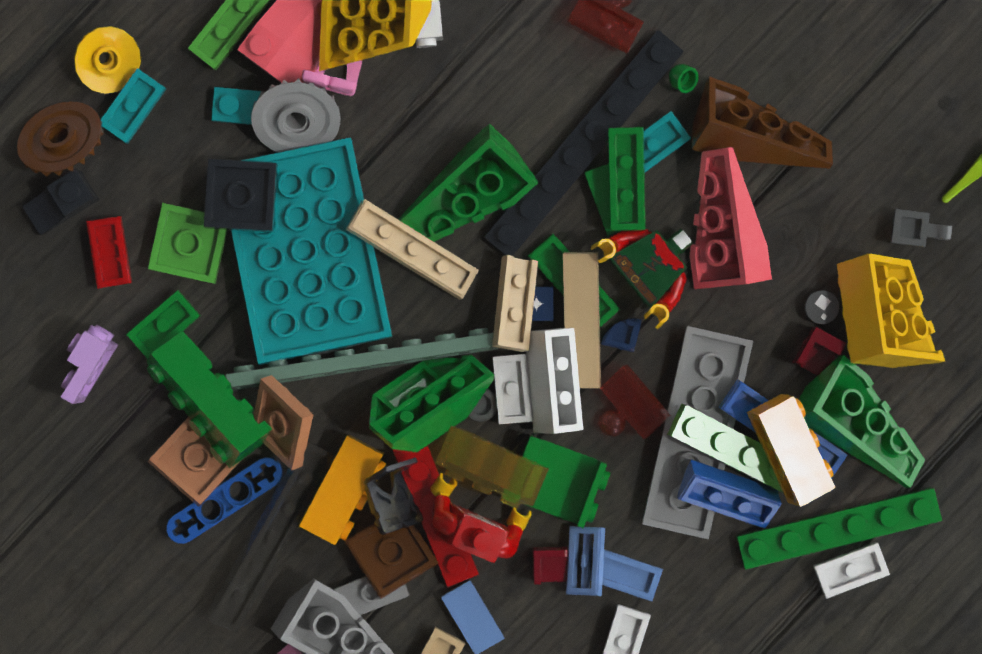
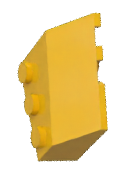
[319,0,432,71]
[837,254,945,368]

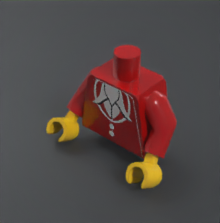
[430,473,532,563]

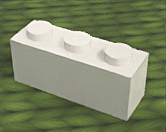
[526,328,583,434]

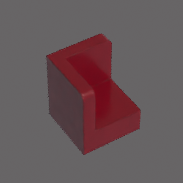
[793,327,846,376]
[533,546,568,585]

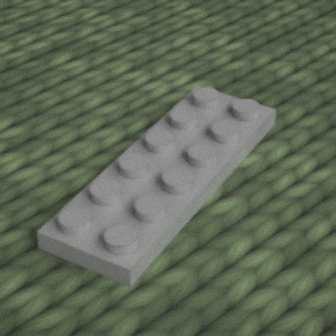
[642,326,753,539]

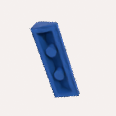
[677,460,782,529]

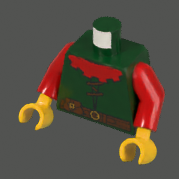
[591,228,693,329]

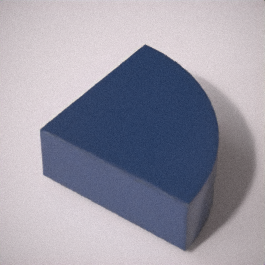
[601,319,642,352]

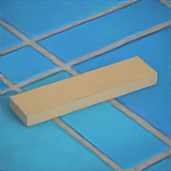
[346,199,479,300]
[563,252,601,388]

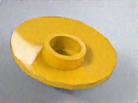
[74,26,141,94]

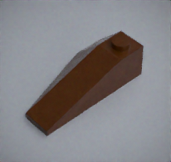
[692,76,833,169]

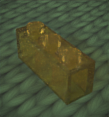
[435,426,549,508]

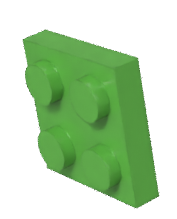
[148,203,227,284]

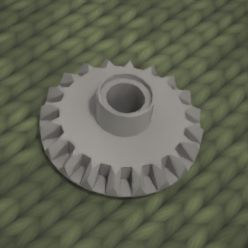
[251,78,341,153]

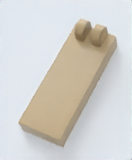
[492,255,538,352]

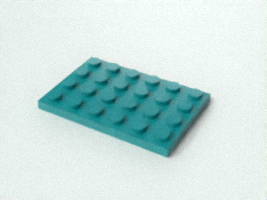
[231,138,393,365]

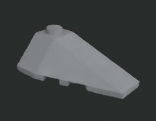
[271,579,394,654]

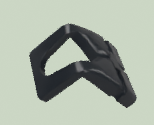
[364,458,424,535]

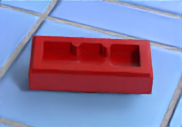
[86,216,132,289]

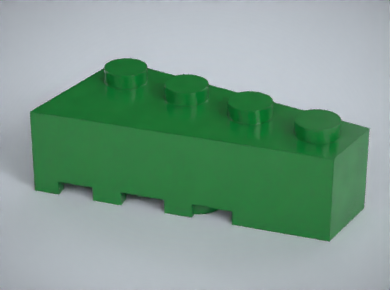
[146,331,272,469]

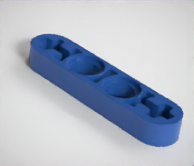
[167,457,283,544]

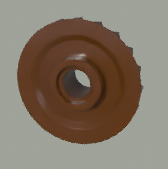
[17,101,104,177]

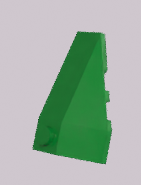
[398,123,538,242]
[799,355,925,488]

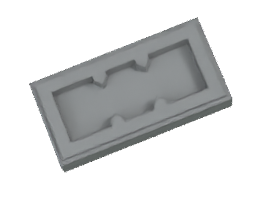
[334,576,410,615]

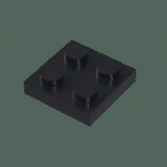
[204,159,278,232]

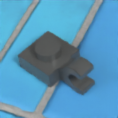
[890,209,952,247]

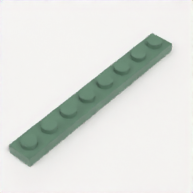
[226,328,498,391]

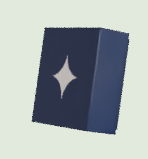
[532,287,553,321]

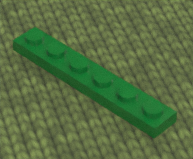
[736,487,942,570]

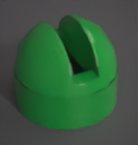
[668,64,699,93]

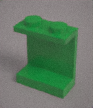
[507,435,611,528]

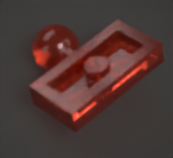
[567,0,644,54]
[599,365,671,439]

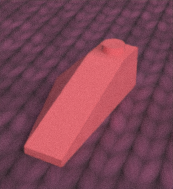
[237,0,322,83]
[690,147,772,289]

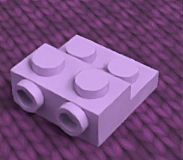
[61,325,119,404]

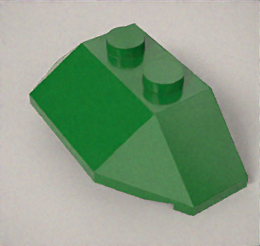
[369,355,495,452]

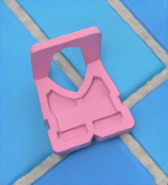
[302,60,362,97]

